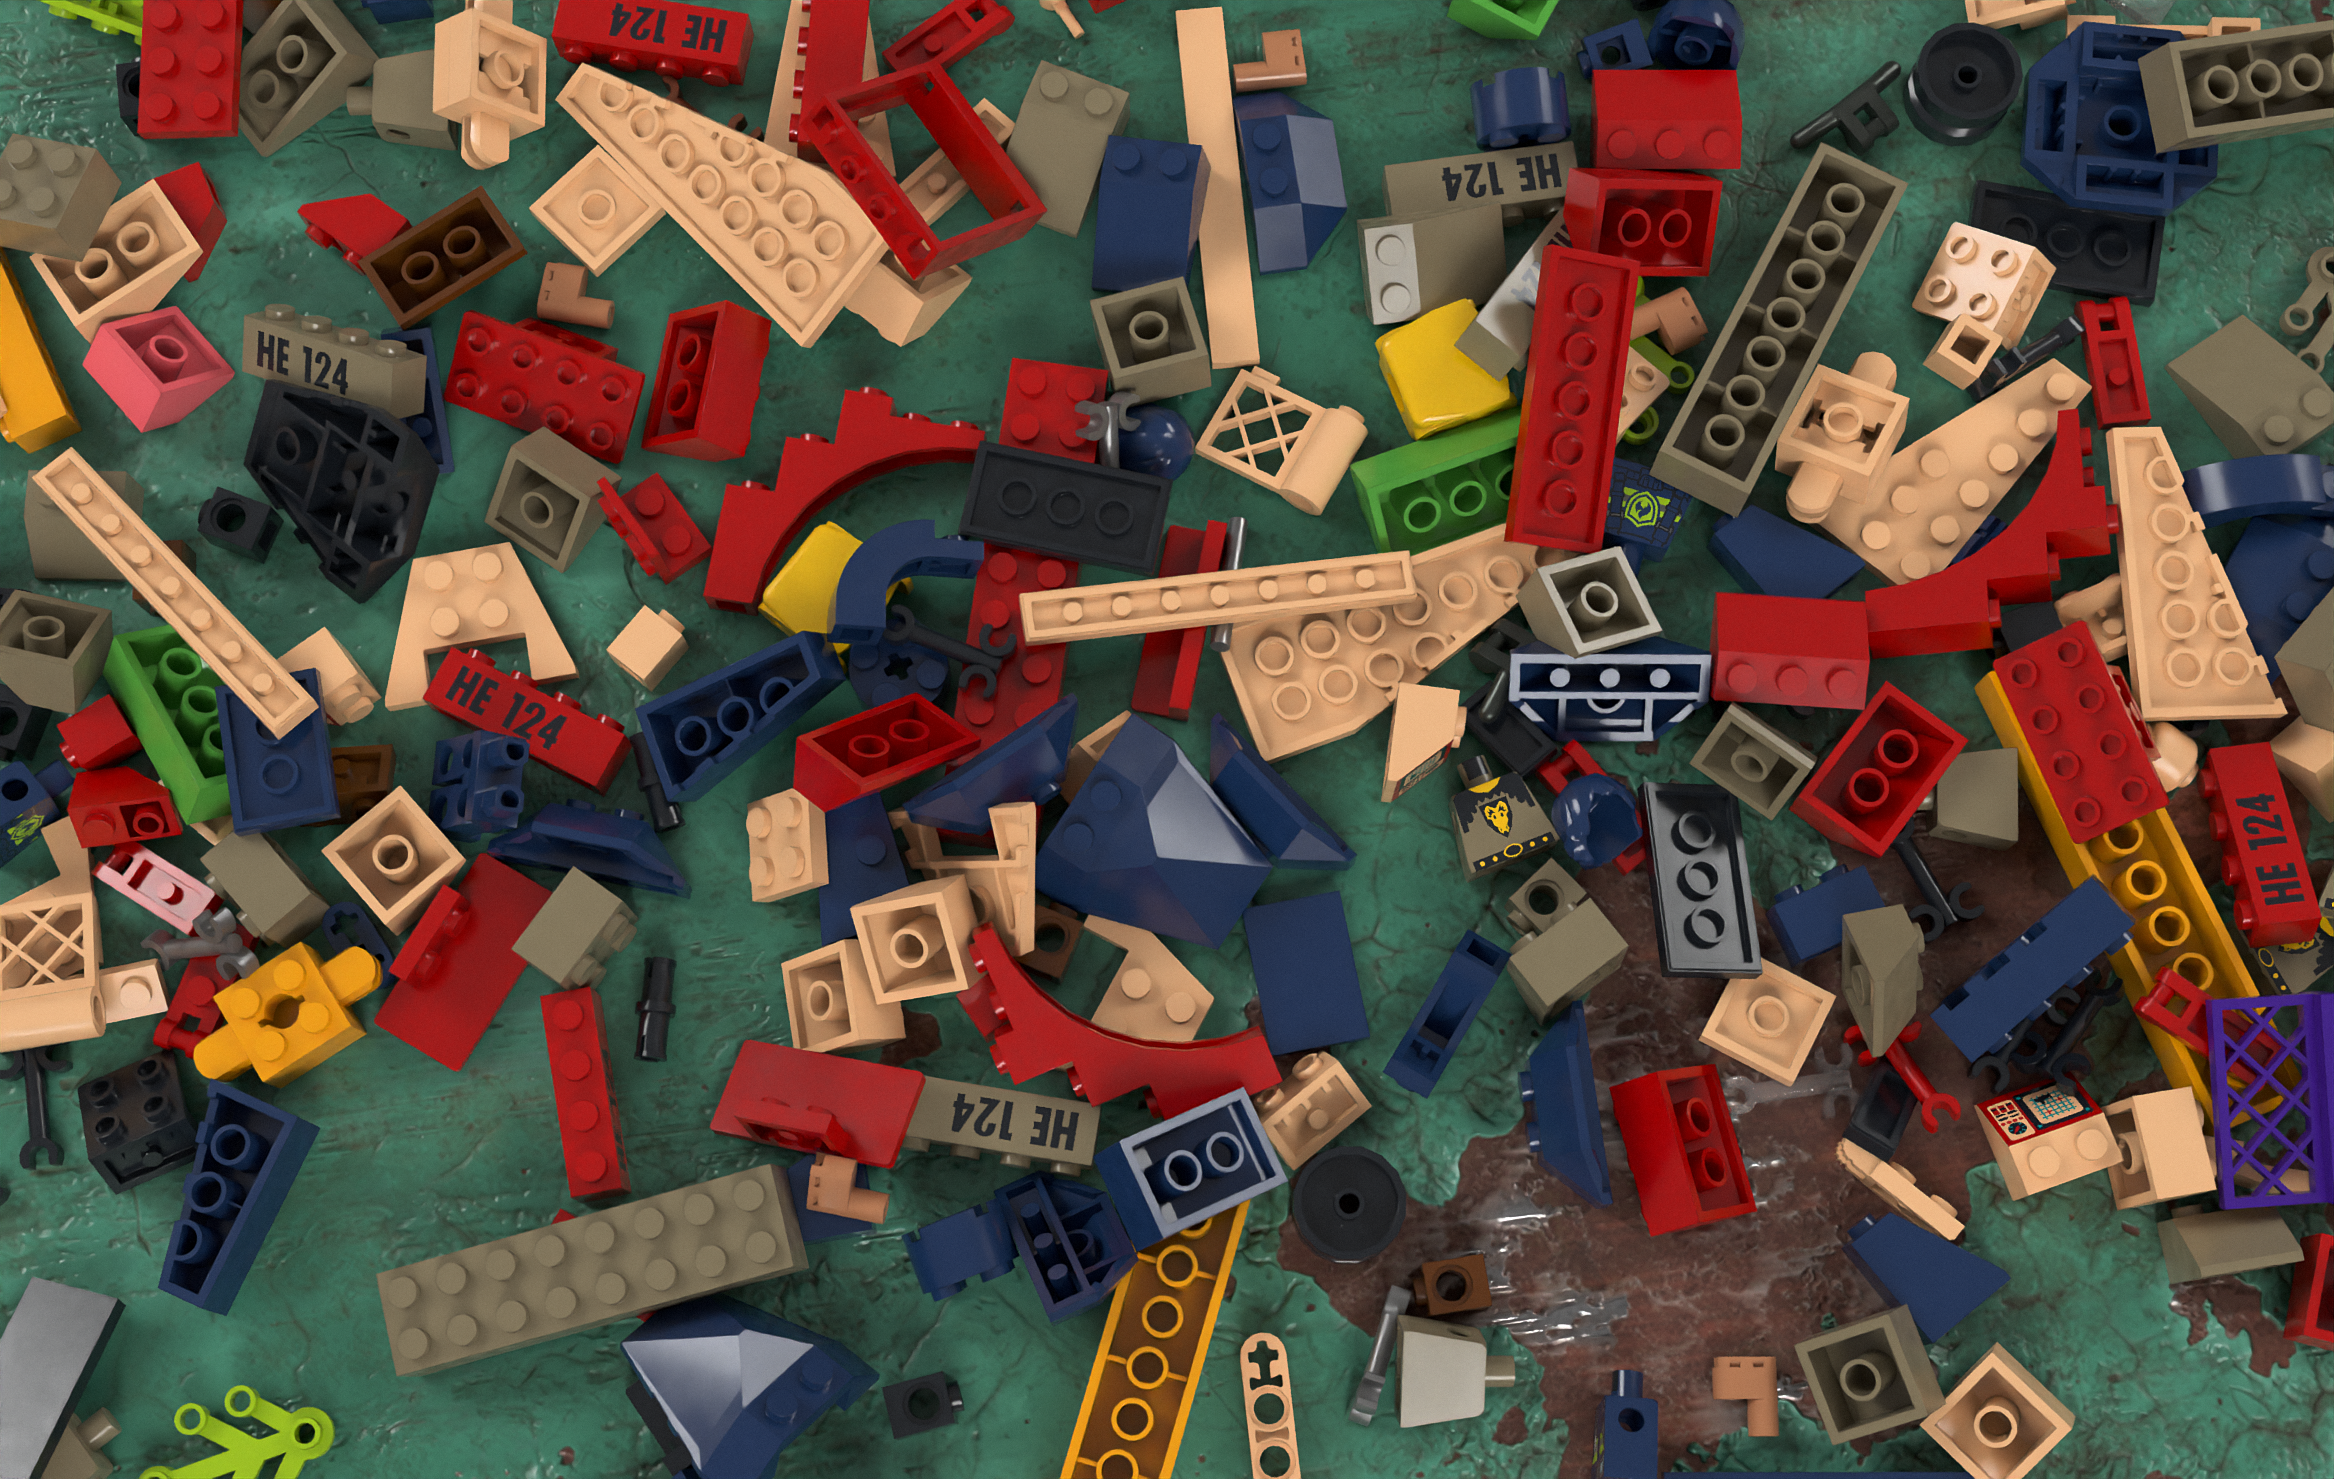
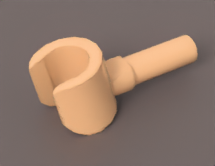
[1038,0,1085,39]

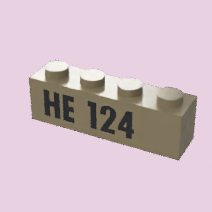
[1381,141,1578,227]
[1454,205,1573,382]
[242,304,427,419]
[901,1076,1102,1177]

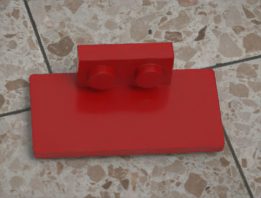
[444,310,645,464]
[1993,620,2170,844]
[374,853,553,1072]
[710,1040,926,1169]

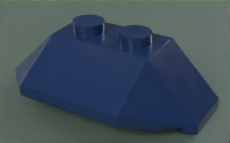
[1232,91,1347,276]
[2223,514,2334,686]
[1508,636,1711,741]
[902,692,1079,836]
[1209,712,1357,871]
[487,799,692,899]
[1518,1000,1613,1209]
[994,1170,1139,1327]

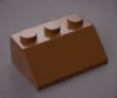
[357,185,528,331]

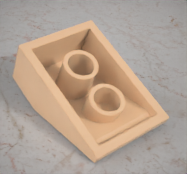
[29,179,203,345]

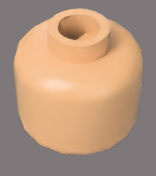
[2145,721,2199,793]

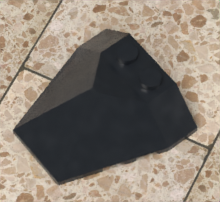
[243,379,440,604]

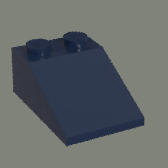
[1092,135,1211,293]
[1093,1087,1288,1252]

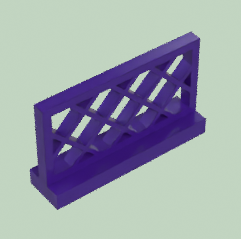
[2205,991,2334,1209]

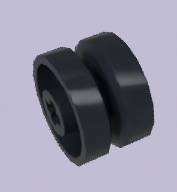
[1903,22,2023,147]
[1291,1146,1406,1265]

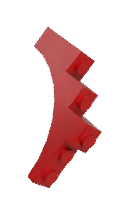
[703,387,987,616]
[1865,408,2119,659]
[968,920,1283,1121]

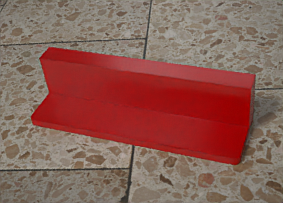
[1131,520,1227,722]

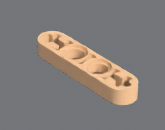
[1240,1332,1301,1479]

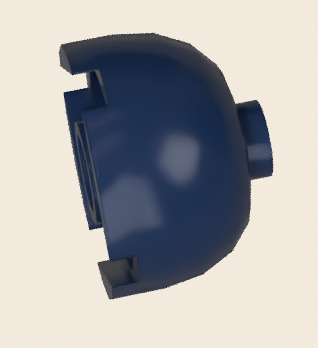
[1647,0,1745,70]

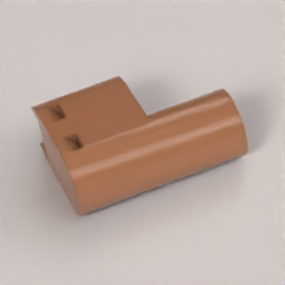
[1233,29,1307,93]
[537,262,615,329]
[1630,287,1708,355]
[807,1152,890,1224]
[1712,1356,1779,1437]

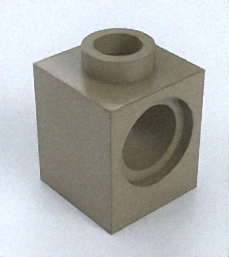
[1504,857,1587,937]

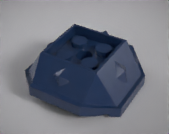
[2020,21,2218,216]

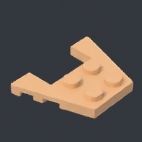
[385,542,580,712]
[887,802,1036,956]
[0,816,104,990]
[1054,915,1215,1086]

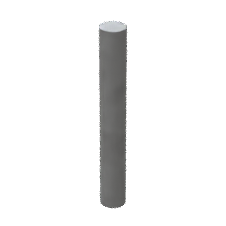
[1210,517,1248,652]

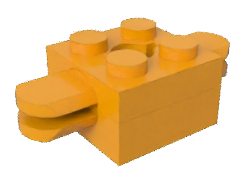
[193,941,383,1089]

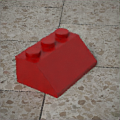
[1589,70,1742,169]
[1563,168,1723,276]
[641,300,772,462]
[1709,592,1870,710]
[1789,681,1969,859]
[793,692,981,812]
[1609,1064,1757,1237]

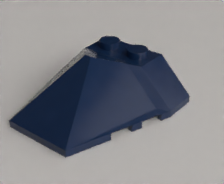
[1035,713,1274,950]
[620,1293,880,1479]

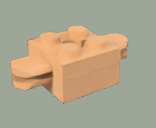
[433,0,547,170]
[1775,352,1910,524]

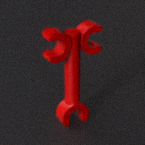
[1843,1021,1961,1134]

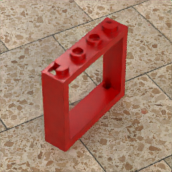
[800,59,1048,280]

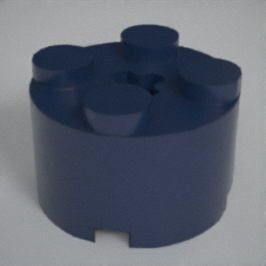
[1470,67,1572,153]
[849,618,952,711]
[901,1198,1020,1302]

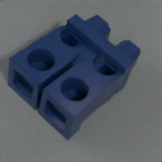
[428,730,530,843]

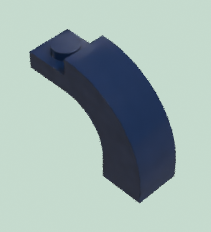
[2181,454,2334,531]
[827,519,984,646]
[1383,929,1512,1099]

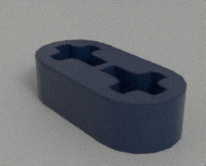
[322,902,396,991]

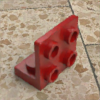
[596,472,713,585]

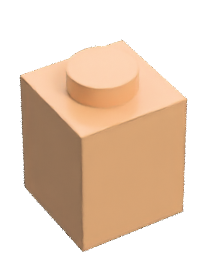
[1923,312,2004,390]
[606,605,690,692]

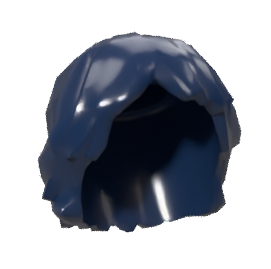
[1118,402,1195,481]
[1551,773,1643,871]

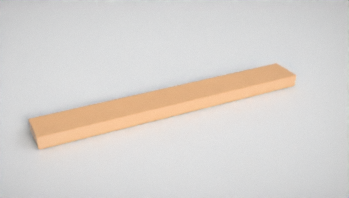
[1175,7,1260,369]
[32,447,319,740]
[1019,550,1417,646]

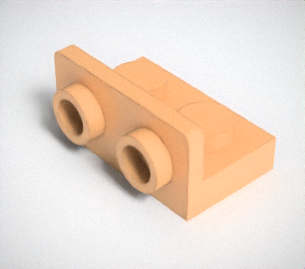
[1253,1050,1372,1171]

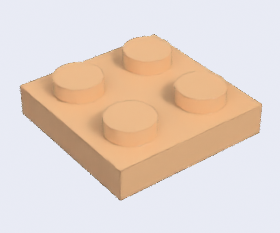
[529,145,666,277]
[746,788,829,903]
[1699,957,1836,1087]

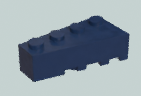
[635,631,846,802]
[819,792,910,947]
[1929,873,2136,1063]
[158,1078,320,1316]

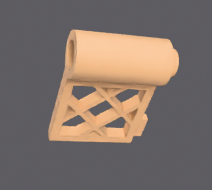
[1195,366,1368,516]
[0,892,106,1053]

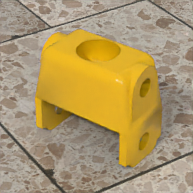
[1375,298,1517,441]
[757,521,914,675]

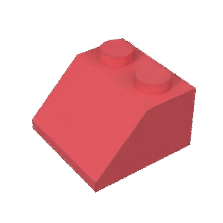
[82,306,235,433]

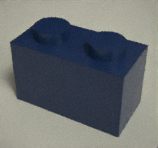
[1765,864,1885,968]

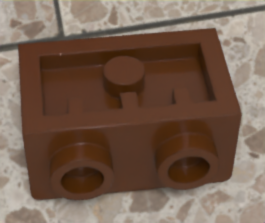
[299,744,397,827]

